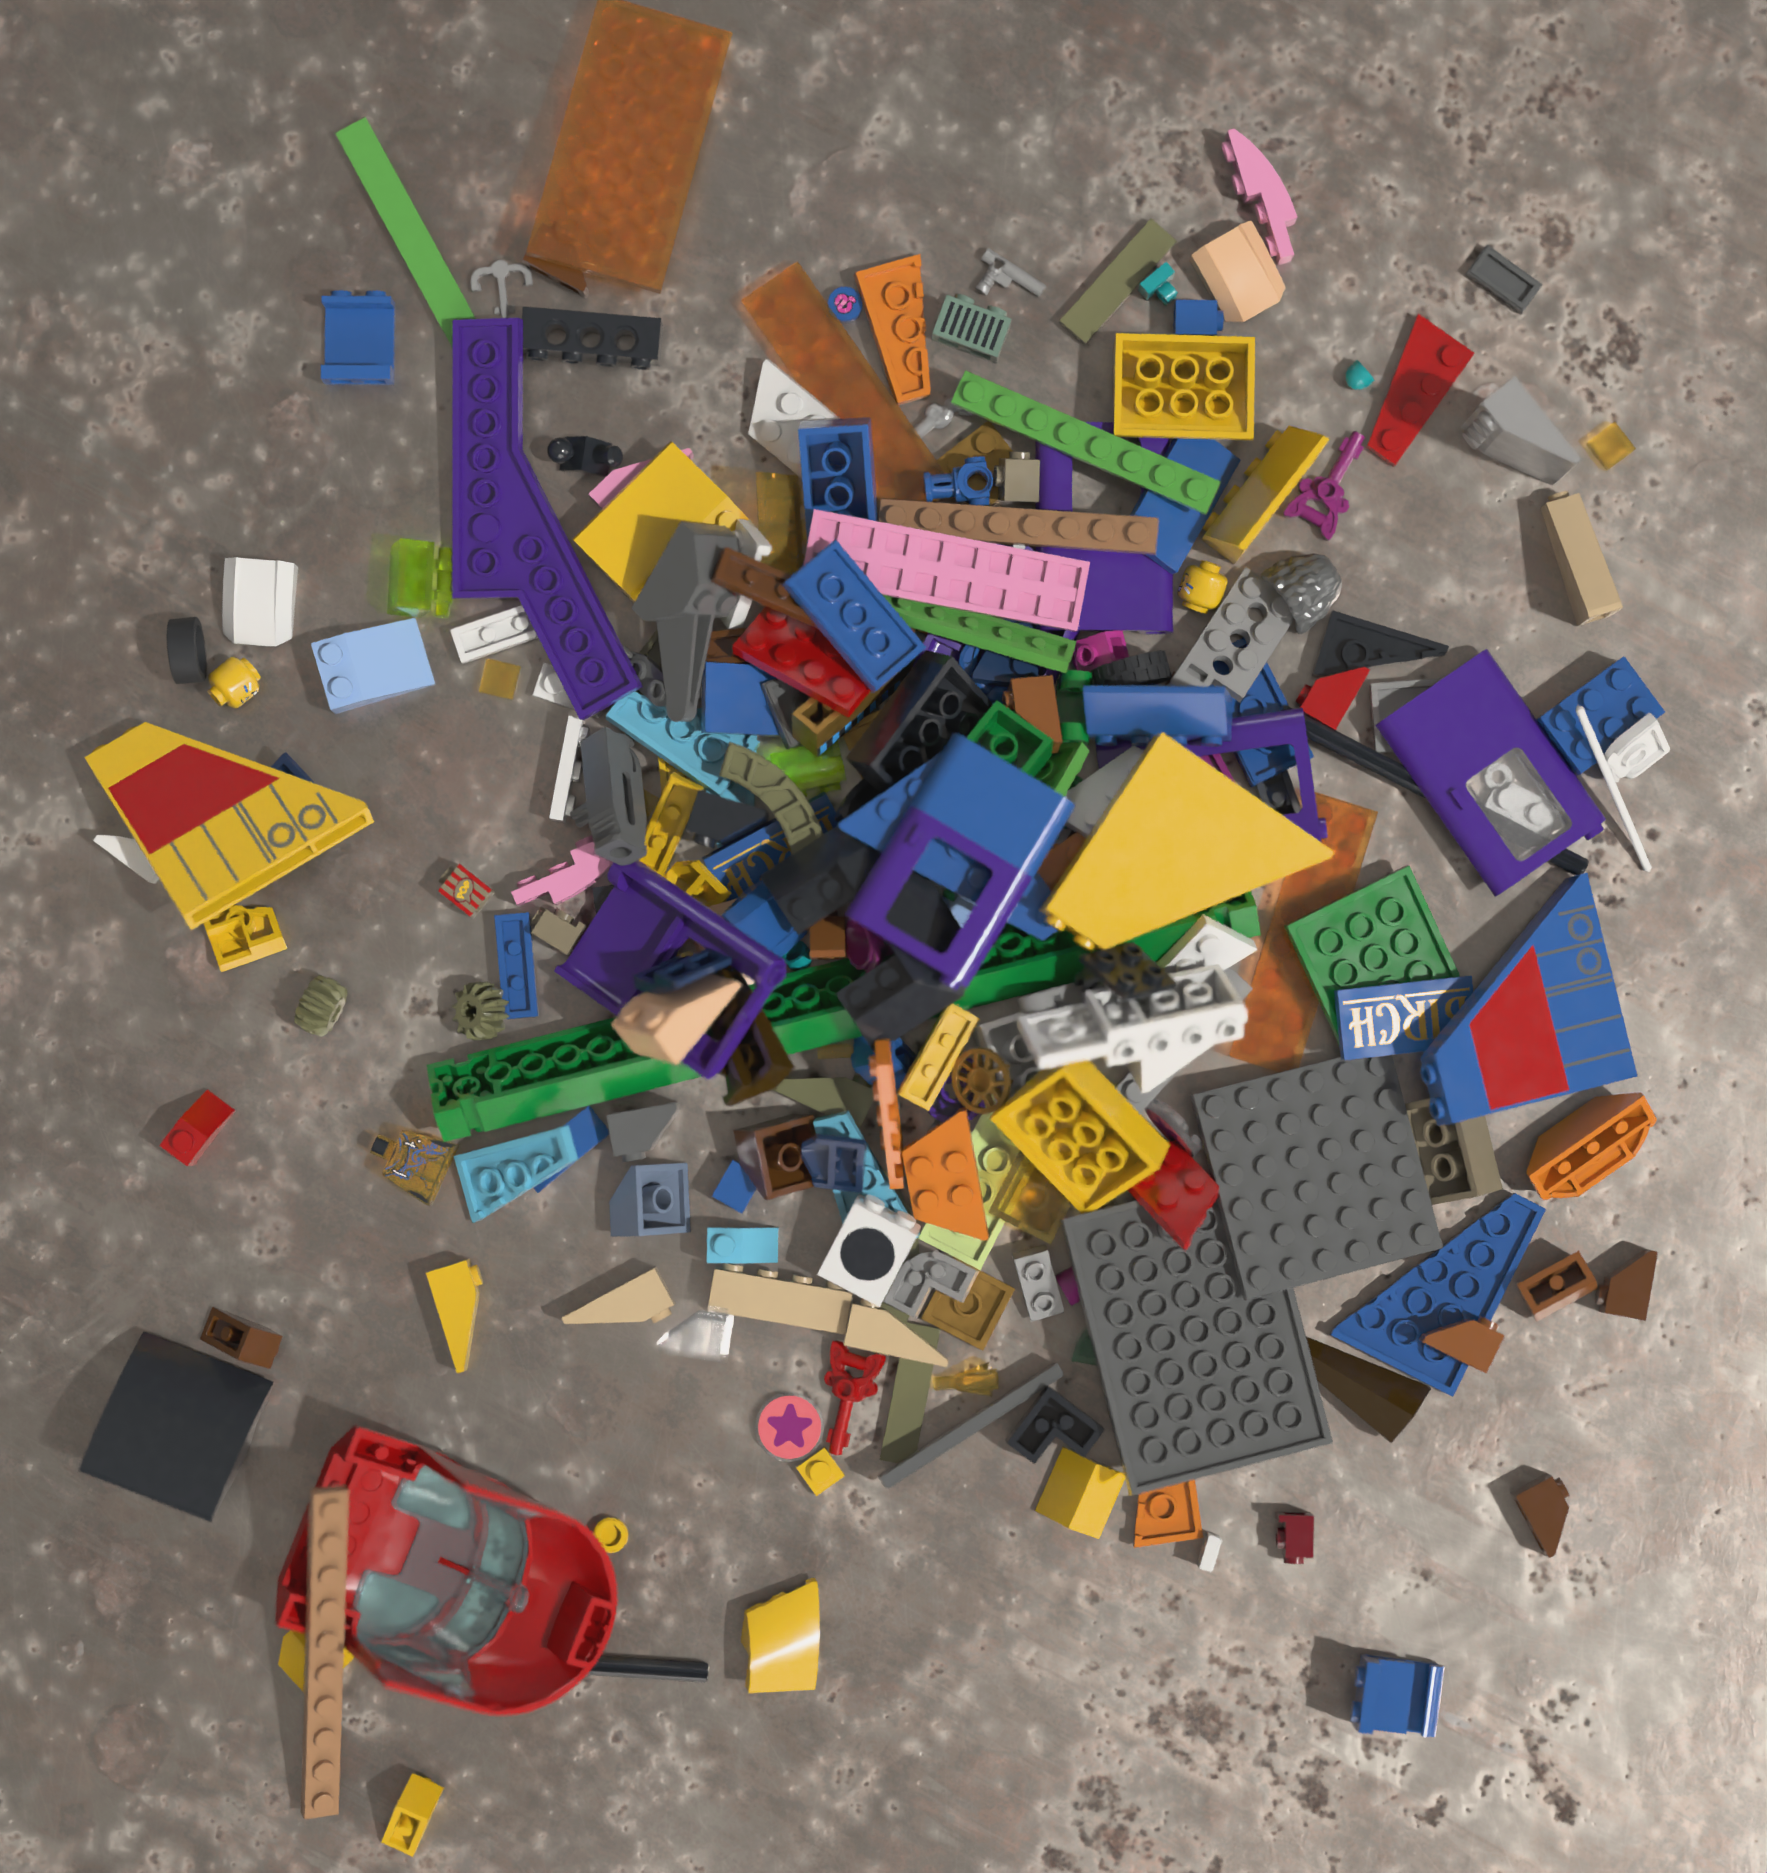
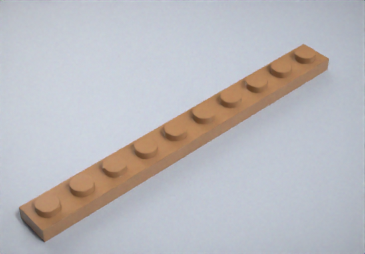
[301,1485,349,1819]

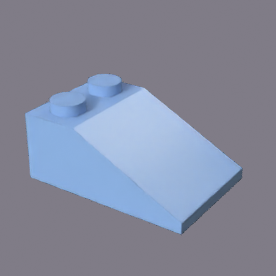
[311,618,435,714]

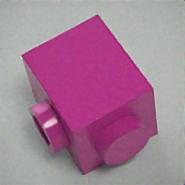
[1072,631,1129,672]

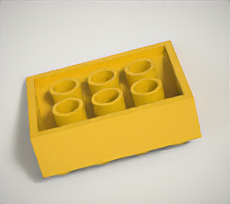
[1113,333,1255,440]
[1201,426,1330,565]
[572,441,749,603]
[990,1060,1170,1214]

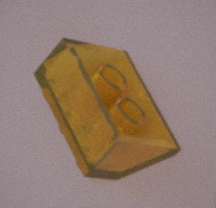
[756,472,807,576]
[988,1150,1071,1244]

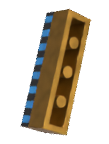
[792,657,916,757]

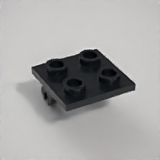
[1074,942,1177,1002]

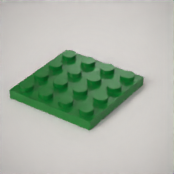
[1284,865,1460,1047]

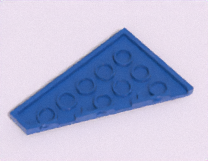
[837,751,1057,941]
[1329,1193,1546,1397]

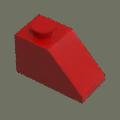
[1295,667,1370,730]
[159,1089,236,1166]

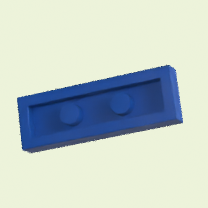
[494,912,539,1020]

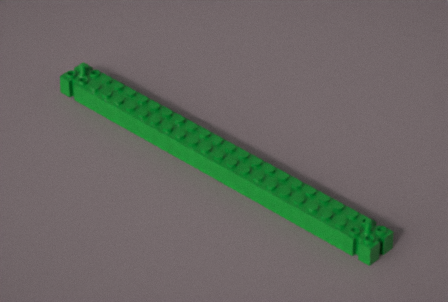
[426,890,1261,1142]

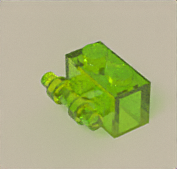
[387,538,453,618]
[770,740,847,798]

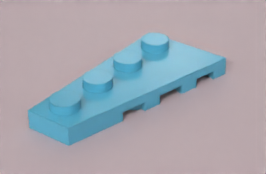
[606,692,760,797]
[813,1111,920,1238]
[454,1125,578,1223]

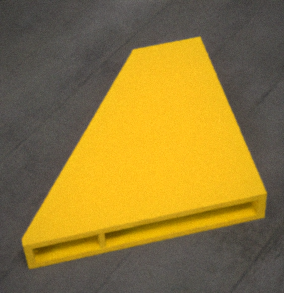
[1039,733,1334,952]

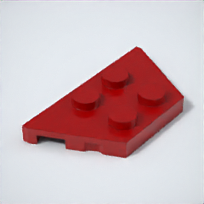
[1127,1141,1220,1251]

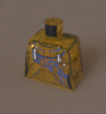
[370,1130,460,1206]

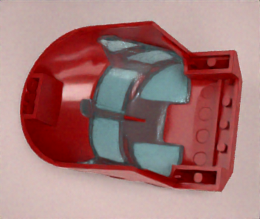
[275,1425,618,1716]

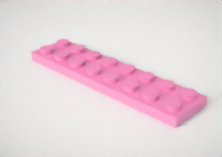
[804,509,1090,632]

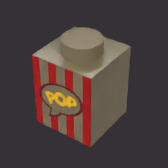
[438,864,495,919]

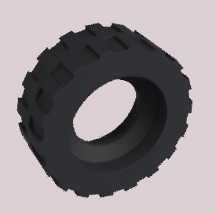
[1091,650,1172,686]

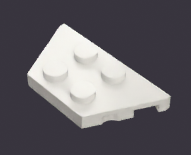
[748,359,840,478]

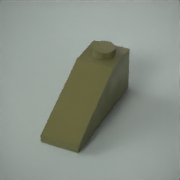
[773,1074,874,1130]

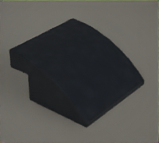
[79,1332,274,1522]

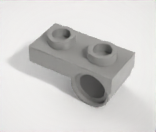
[1012,1244,1065,1322]

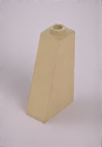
[1540,491,1623,626]

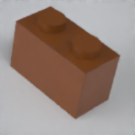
[1517,1251,1598,1322]

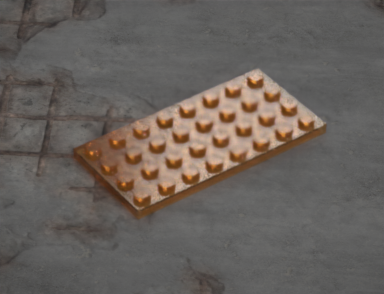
[526,0,733,294]

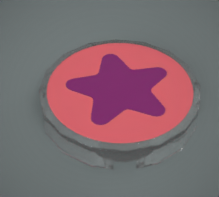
[1145,1099,1202,1158]
[755,1391,825,1462]

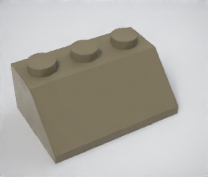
[1405,1098,1503,1205]

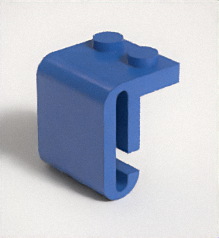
[1350,1654,1445,1737]

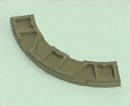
[719,742,823,854]

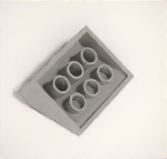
[1461,376,1582,486]

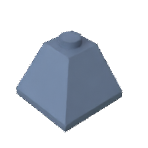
[609,1163,691,1237]

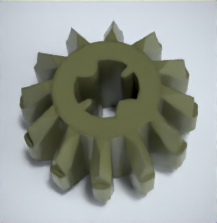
[294,975,348,1037]
[451,982,510,1040]

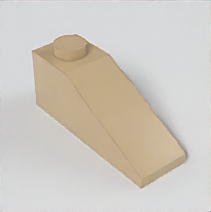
[562,1267,676,1324]
[844,1298,948,1367]

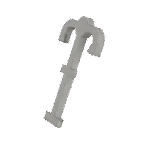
[471,260,533,318]

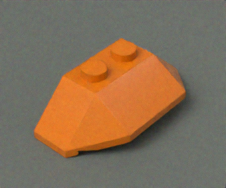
[1526,1092,1657,1200]

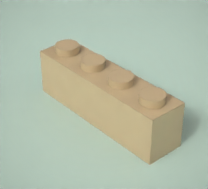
[707,1263,853,1335]

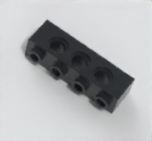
[522,306,663,370]

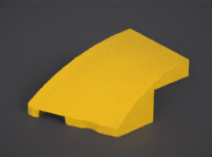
[741,1578,820,1693]

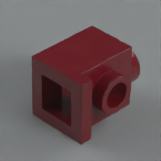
[1275,1512,1314,1564]

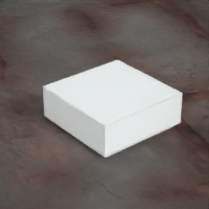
[1196,1531,1222,1572]

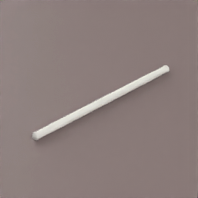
[1575,705,1652,872]

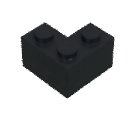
[1005,1386,1105,1465]

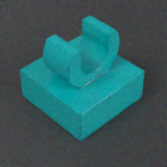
[1138,262,1178,306]

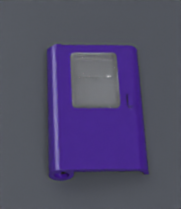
[1376,648,1606,897]

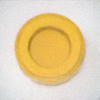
[593,1517,629,1553]

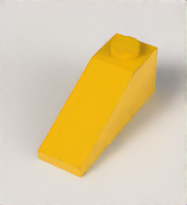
[426,1259,483,1374]

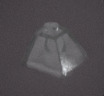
[657,1306,734,1364]

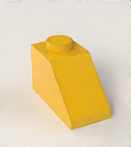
[381,1773,444,1857]

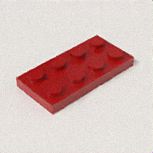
[732,606,871,718]

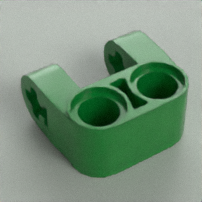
[1056,670,1092,746]

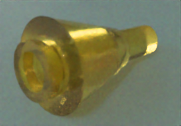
[933,1362,999,1397]

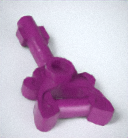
[1283,431,1365,541]

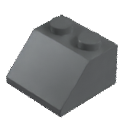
[607,1102,681,1162]

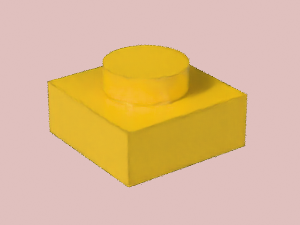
[796,1446,845,1496]

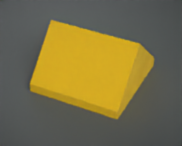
[1035,1446,1125,1539]

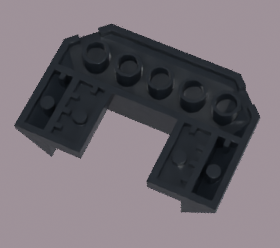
[760,826,965,1054]

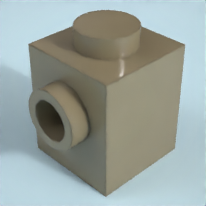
[993,452,1040,502]

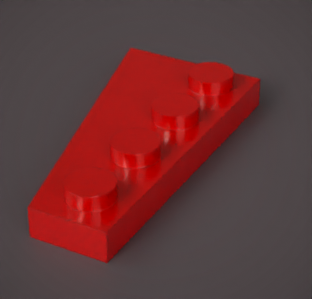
[1366,313,1475,467]

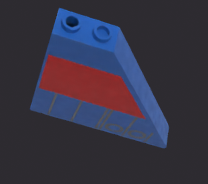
[1420,873,1638,1126]

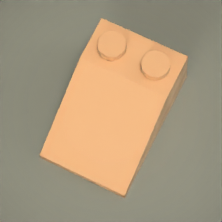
[611,974,741,1065]

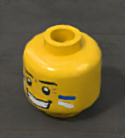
[1177,560,1228,614]
[208,657,261,709]

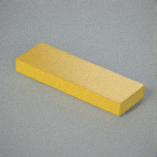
[639,772,704,877]
[896,1003,980,1111]

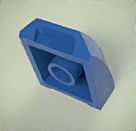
[722,880,807,957]

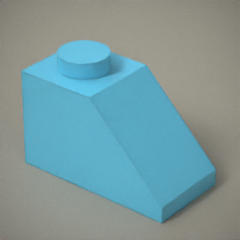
[707,1227,779,1263]

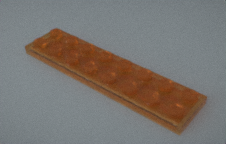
[741,261,946,503]
[1228,792,1378,1073]

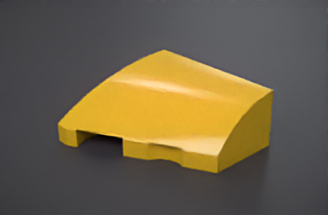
[203,905,287,972]

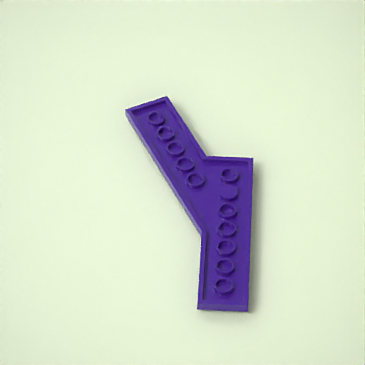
[452,318,643,720]

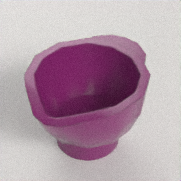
[845,920,894,972]

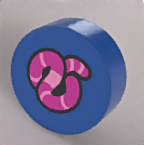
[828,287,862,323]

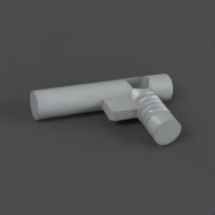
[975,248,1046,297]

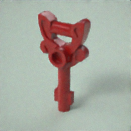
[824,1340,886,1455]

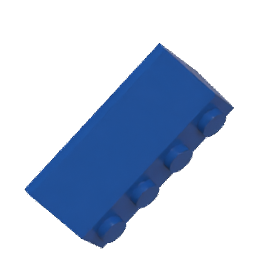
[1083,686,1233,747]

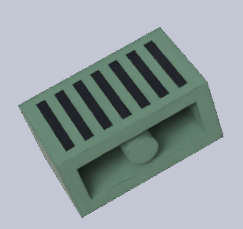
[932,293,1012,363]

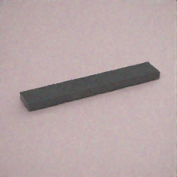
[878,1363,1064,1488]

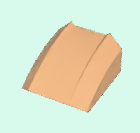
[1189,221,1285,322]

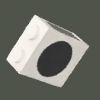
[817,1194,921,1307]

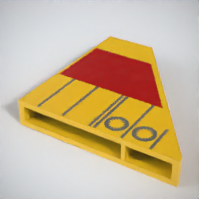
[84,722,374,930]

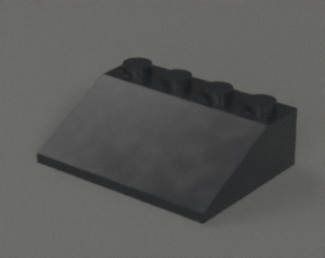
[846,650,993,793]

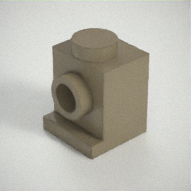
[530,906,588,956]

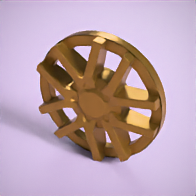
[952,1047,1013,1114]

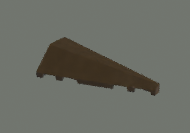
[705,948,795,1106]
[1306,1336,1431,1443]

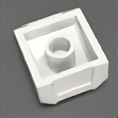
[222,557,298,647]

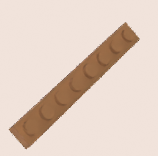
[879,499,1159,555]

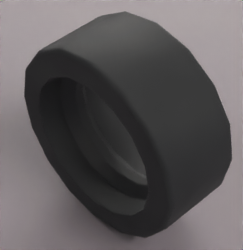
[167,617,207,684]

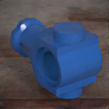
[924,457,993,506]

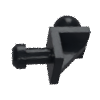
[547,436,623,477]

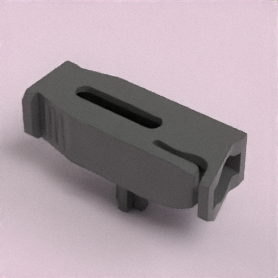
[570,727,647,866]

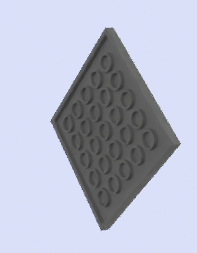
[1190,1055,1443,1300]

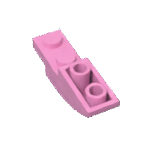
[1221,128,1297,265]
[511,835,613,906]

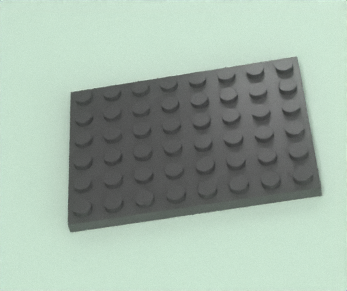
[1060,1199,1333,1496]

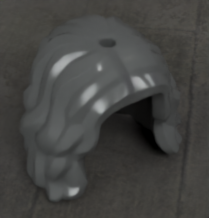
[1261,553,1342,634]

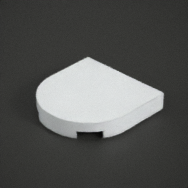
[1604,712,1670,782]

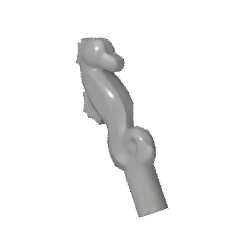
[910,382,973,440]

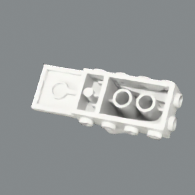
[1017,964,1248,1093]

